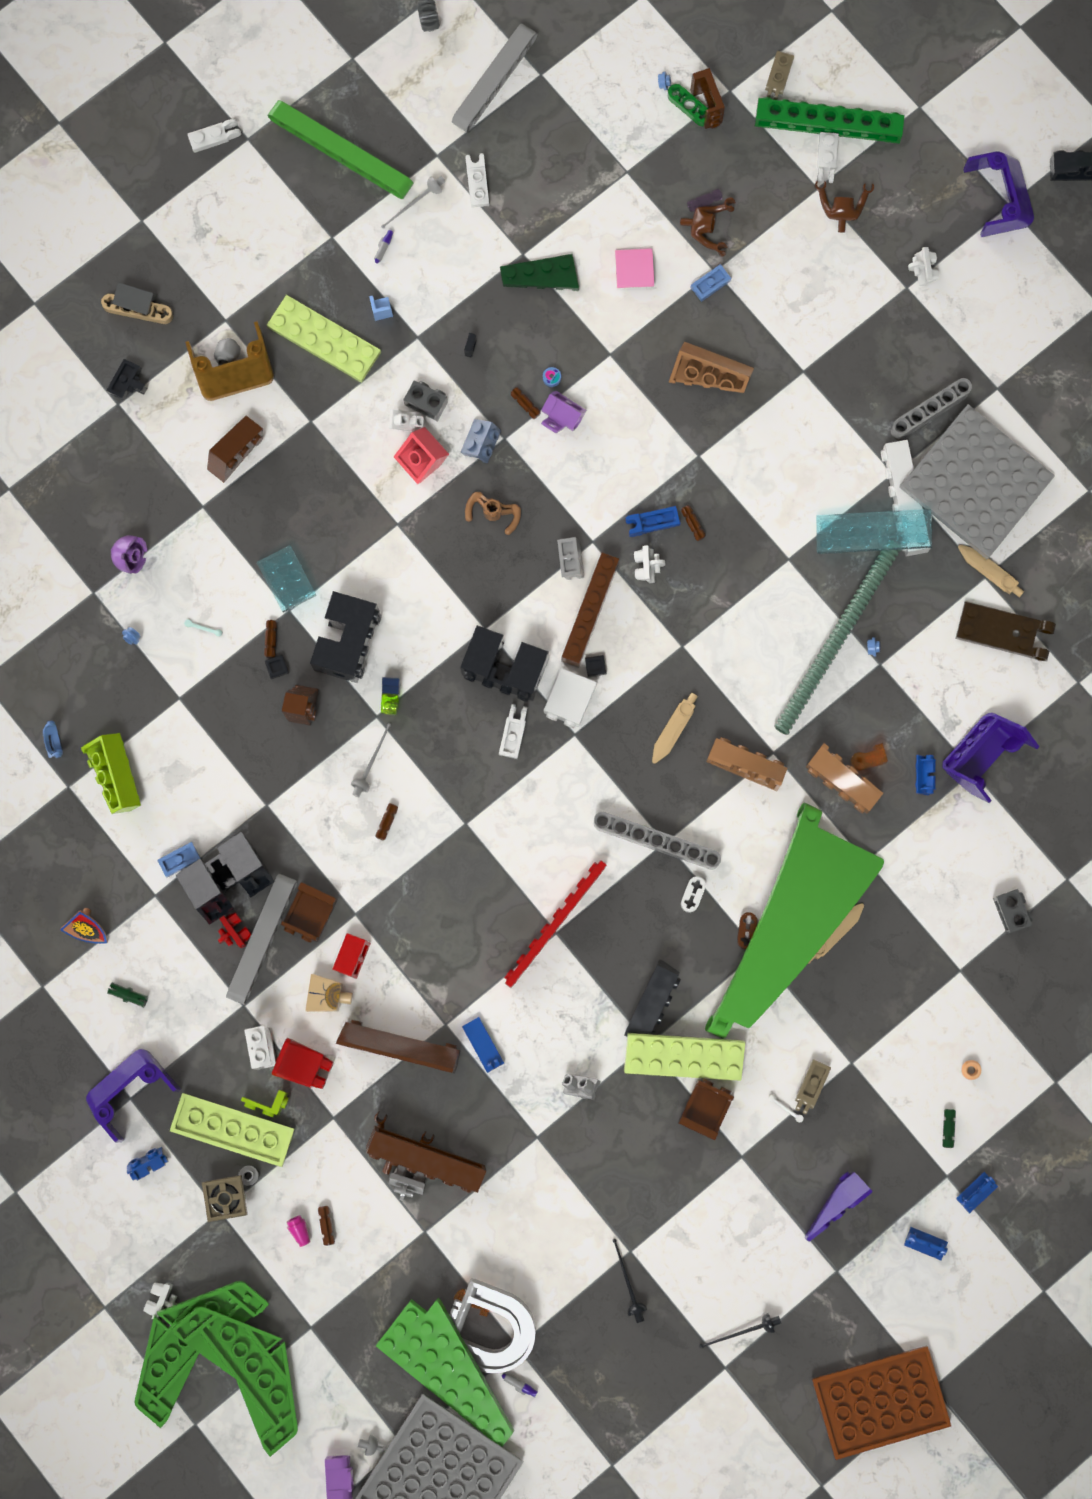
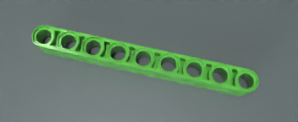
[267,100,414,199]

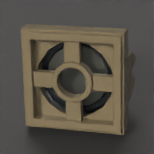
[202,1175,248,1222]

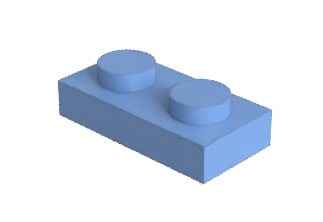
[690,264,732,302]
[157,842,201,878]

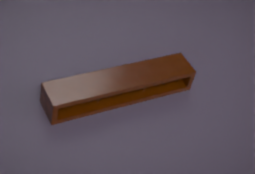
[561,552,619,668]
[366,1126,486,1193]

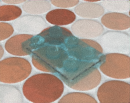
[257,545,317,613]

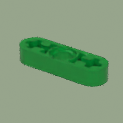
[667,84,708,127]

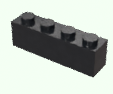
[1050,150,1092,181]
[624,959,681,1037]

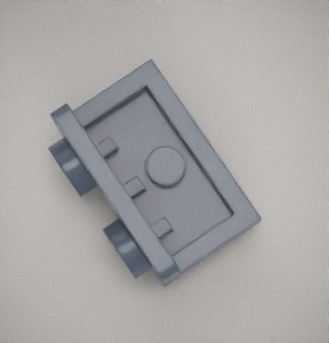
[461,419,501,463]

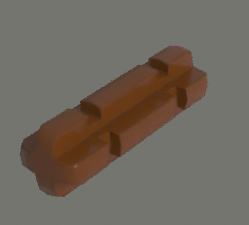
[511,387,541,419]
[681,505,706,541]
[264,620,277,657]
[375,803,398,841]
[318,1206,335,1246]

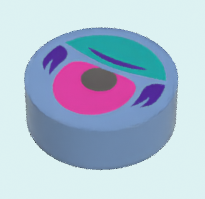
[543,367,561,387]

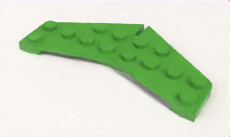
[134,1281,269,1428]
[171,1306,298,1457]

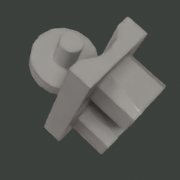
[562,1074,601,1100]
[389,1165,425,1201]

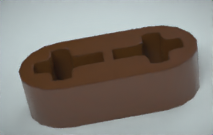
[737,912,757,949]

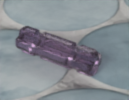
[687,189,722,212]

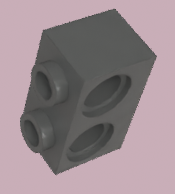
[403,380,448,422]
[993,889,1033,934]

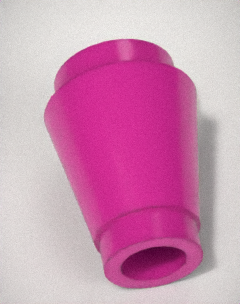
[286,1215,311,1247]

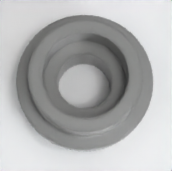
[239,1166,259,1186]

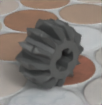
[417,0,440,32]

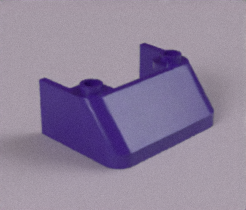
[963,151,1034,237]
[942,713,1040,803]
[86,1049,181,1143]

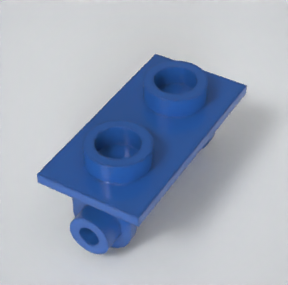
[915,755,936,795]
[127,1147,169,1181]
[956,1172,998,1214]
[904,1227,948,1260]

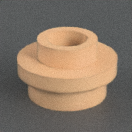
[961,1060,981,1080]

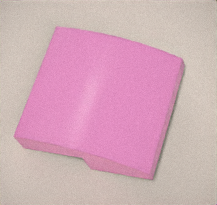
[615,249,654,288]

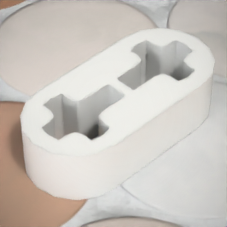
[681,877,706,913]

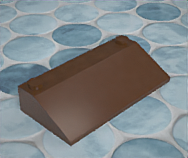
[336,1019,461,1074]

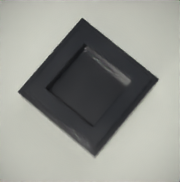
[464,333,477,358]
[265,655,289,679]
[585,655,607,678]

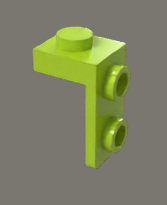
[241,1090,289,1117]

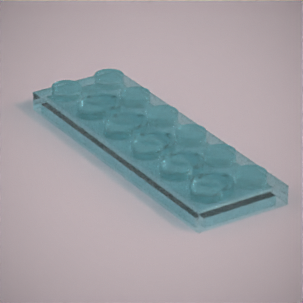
[816,509,932,554]

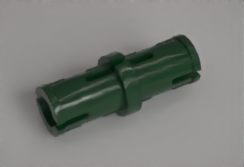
[107,982,148,1008]

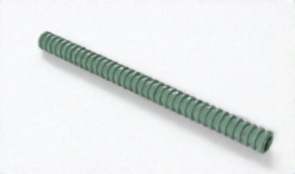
[774,540,902,735]

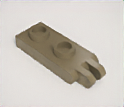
[765,51,794,100]
[795,1059,831,1114]

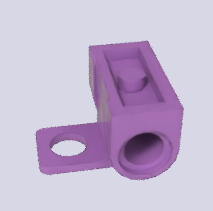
[541,391,587,433]
[325,1455,354,1499]

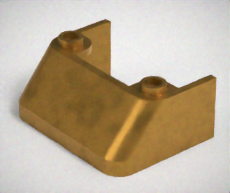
[185,321,274,401]

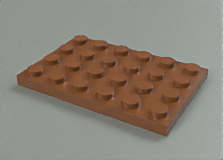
[812,1346,951,1460]

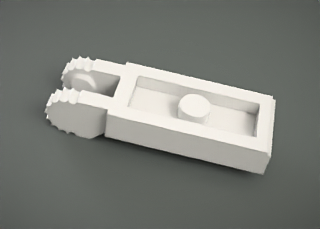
[188,118,241,153]
[817,132,839,183]
[499,704,528,759]

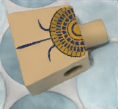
[305,974,353,1012]

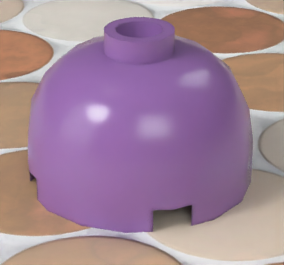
[111,535,147,574]

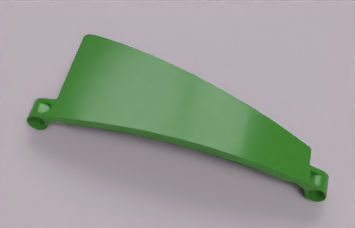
[705,802,884,1039]

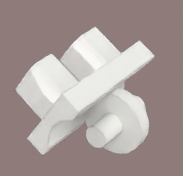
[908,247,940,286]
[388,409,424,432]
[634,546,665,583]
[143,1282,177,1319]

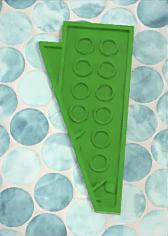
[376,1298,514,1447]

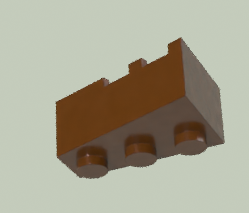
[207,415,263,483]
[282,685,319,726]

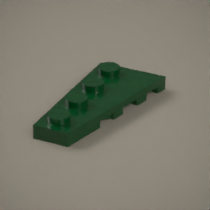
[500,254,579,291]

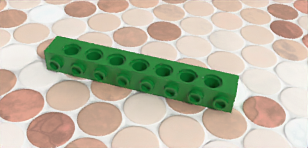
[754,97,905,144]

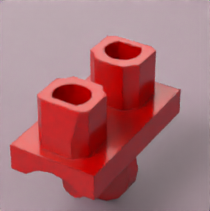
[218,912,252,948]

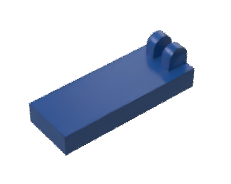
[462,1017,505,1073]

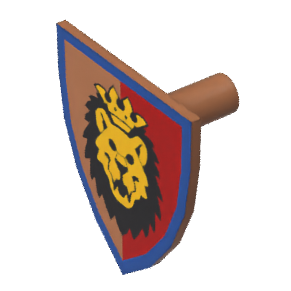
[60,908,108,944]

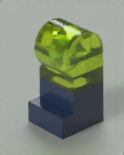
[381,677,401,715]

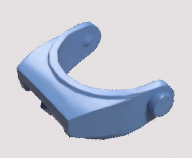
[43,721,63,758]

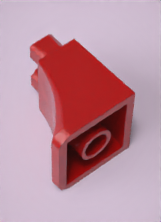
[271,1038,334,1089]

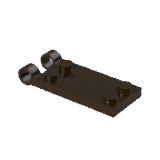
[955,601,1056,661]

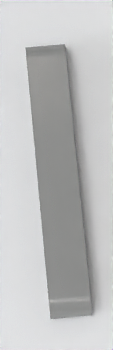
[452,23,537,133]
[593,812,721,870]
[226,874,297,1005]

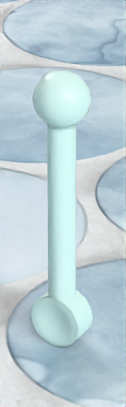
[184,619,222,637]

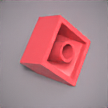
[394,427,449,484]

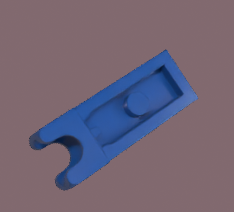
[625,506,680,537]

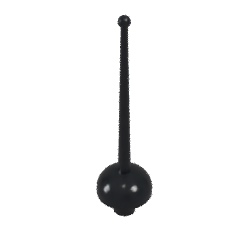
[613,1239,647,1323]
[699,1313,782,1349]

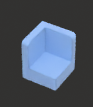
[369,296,393,321]

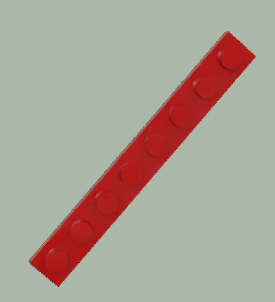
[504,860,607,988]

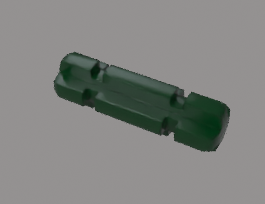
[942,1109,956,1148]

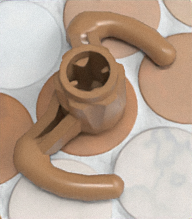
[465,492,521,535]

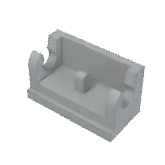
[557,537,584,580]

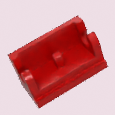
[332,933,371,979]

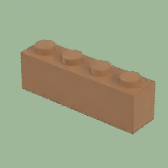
[669,342,754,393]
[706,737,787,792]
[806,743,883,814]

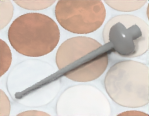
[381,176,445,228]
[351,723,391,798]
[358,1435,387,1456]

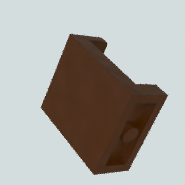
[690,68,725,129]
[281,882,337,943]
[678,1078,734,1140]

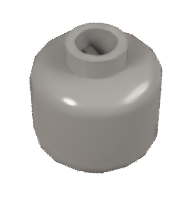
[214,338,241,365]

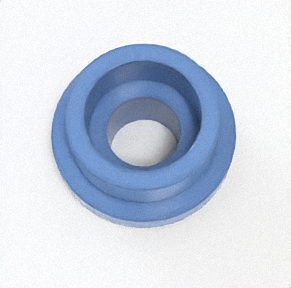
[658,71,671,90]
[122,627,141,645]
[867,637,880,656]

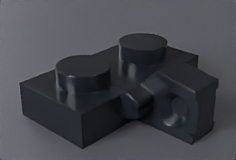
[106,359,148,400]

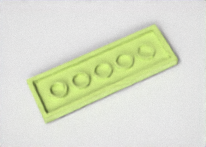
[267,295,381,383]
[624,1033,745,1081]
[170,1093,295,1167]

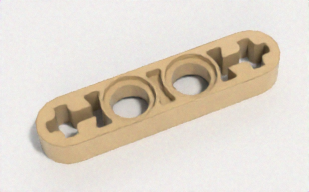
[101,294,173,324]

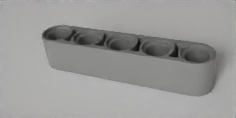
[891,378,972,439]

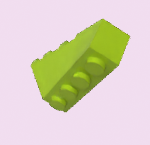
[81,733,141,814]

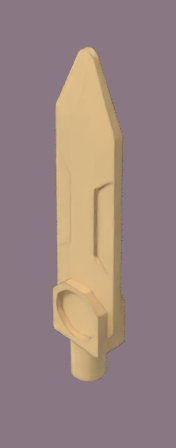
[958,545,1024,598]
[652,693,698,764]
[808,903,864,964]

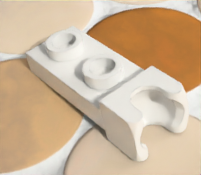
[466,153,489,208]

